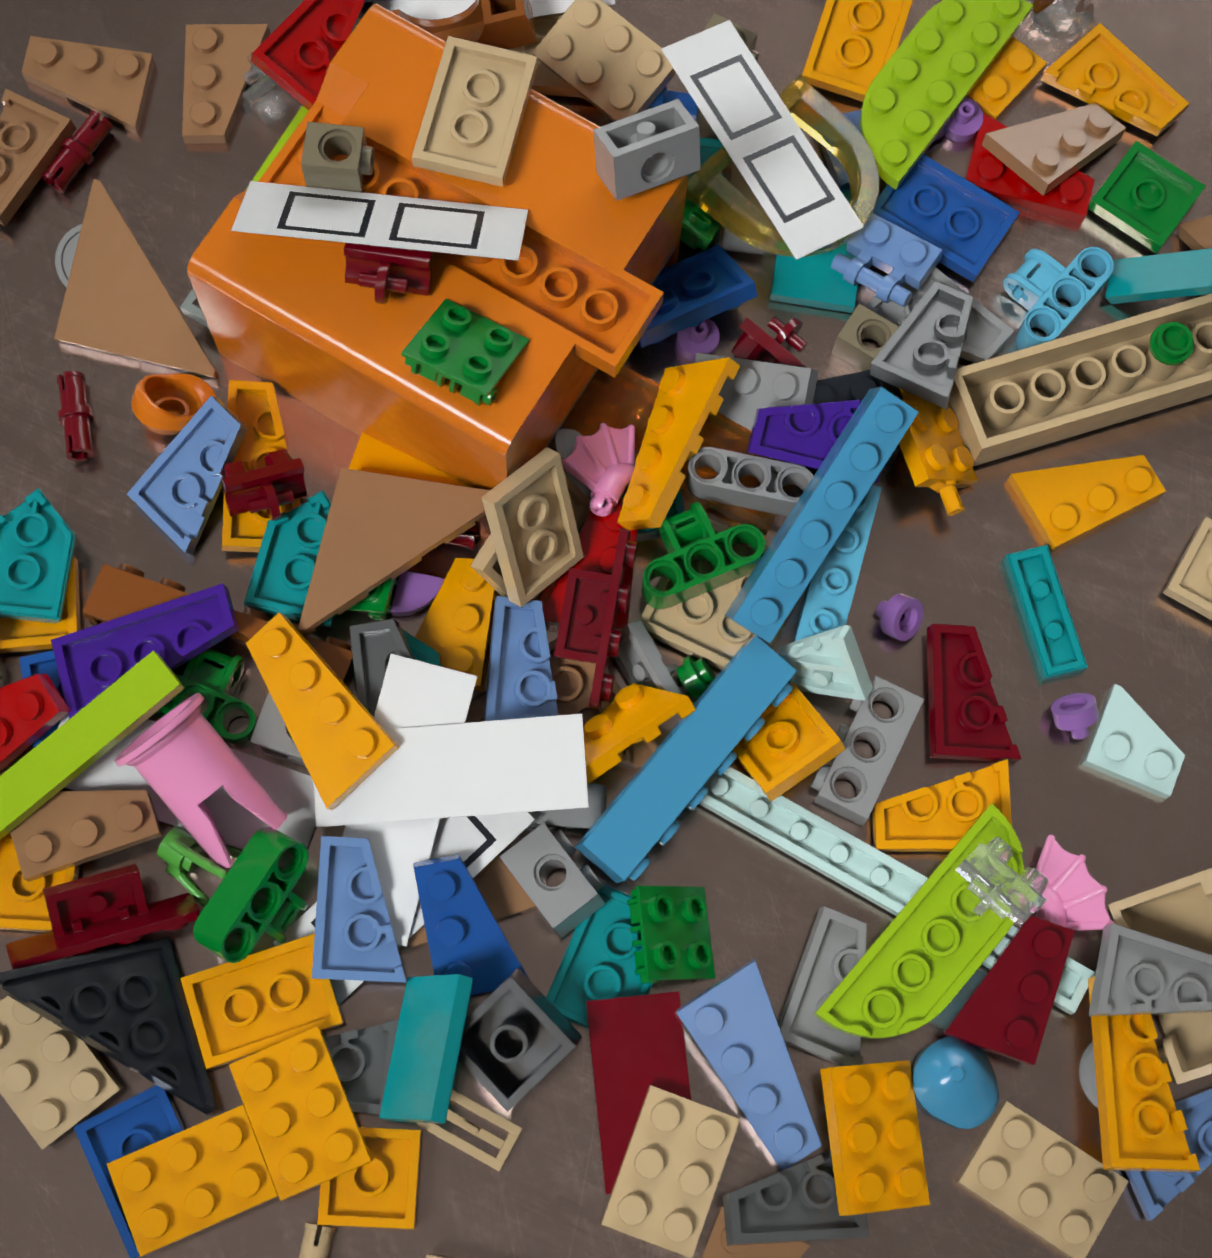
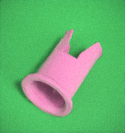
[114,693,288,870]

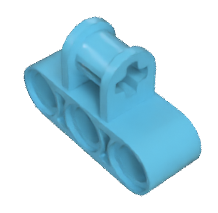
[1003,247,1114,350]

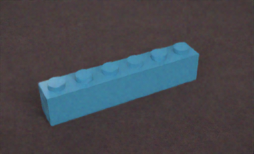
[724,387,919,643]
[575,635,797,883]

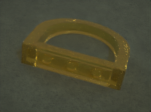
[686,75,879,257]

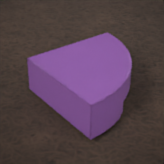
[391,571,444,616]

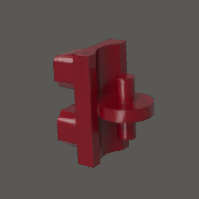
[344,243,432,304]
[731,316,808,368]
[222,449,307,521]

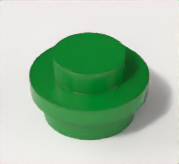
[1149,322,1194,366]
[676,655,716,698]

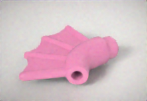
[561,423,635,517]
[1025,835,1115,931]

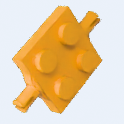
[899,388,978,516]

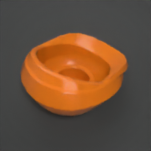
[131,373,216,435]

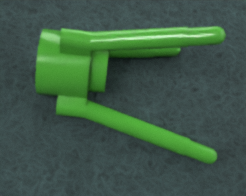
[157,826,242,908]

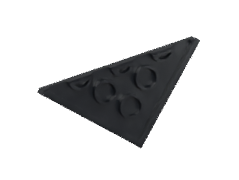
[0,936,218,1115]

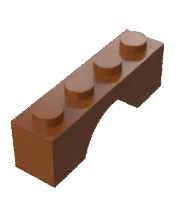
[359,0,537,49]

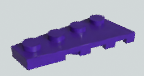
[51,583,239,719]

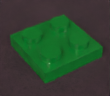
[1088,140,1206,254]

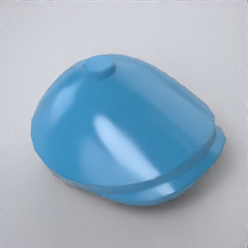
[912,1037,999,1129]

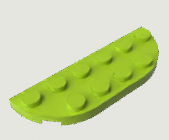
[859,0,1033,190]
[813,803,1027,1038]

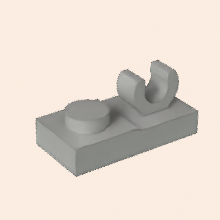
[614,620,688,695]

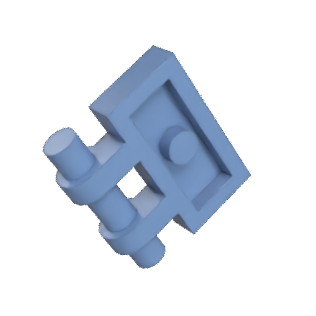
[831,212,942,307]

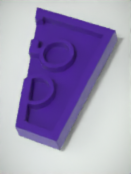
[747,396,899,483]

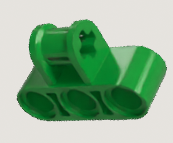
[641,501,765,610]
[153,647,258,749]
[193,827,309,963]

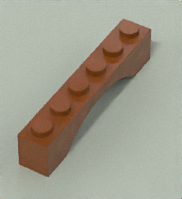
[82,563,354,688]

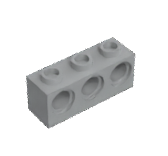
[811,675,924,827]

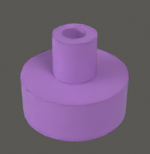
[945,98,983,143]
[676,319,720,362]
[876,594,924,641]
[1051,693,1099,739]

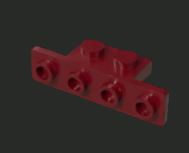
[554,528,638,710]
[6,864,200,970]

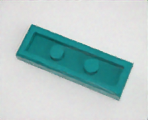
[1105,248,1212,304]
[1003,545,1088,682]

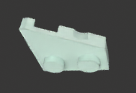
[777,625,873,701]
[1082,684,1185,799]

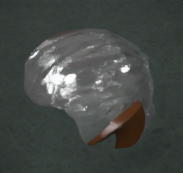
[1029,0,1095,42]

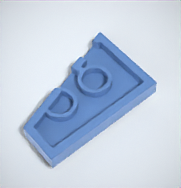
[127,396,248,554]
[312,836,406,983]
[1125,1087,1212,1221]

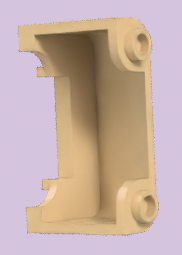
[1108,868,1212,1085]

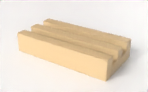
[417,1089,523,1172]

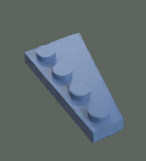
[483,596,558,721]
[676,958,822,1171]

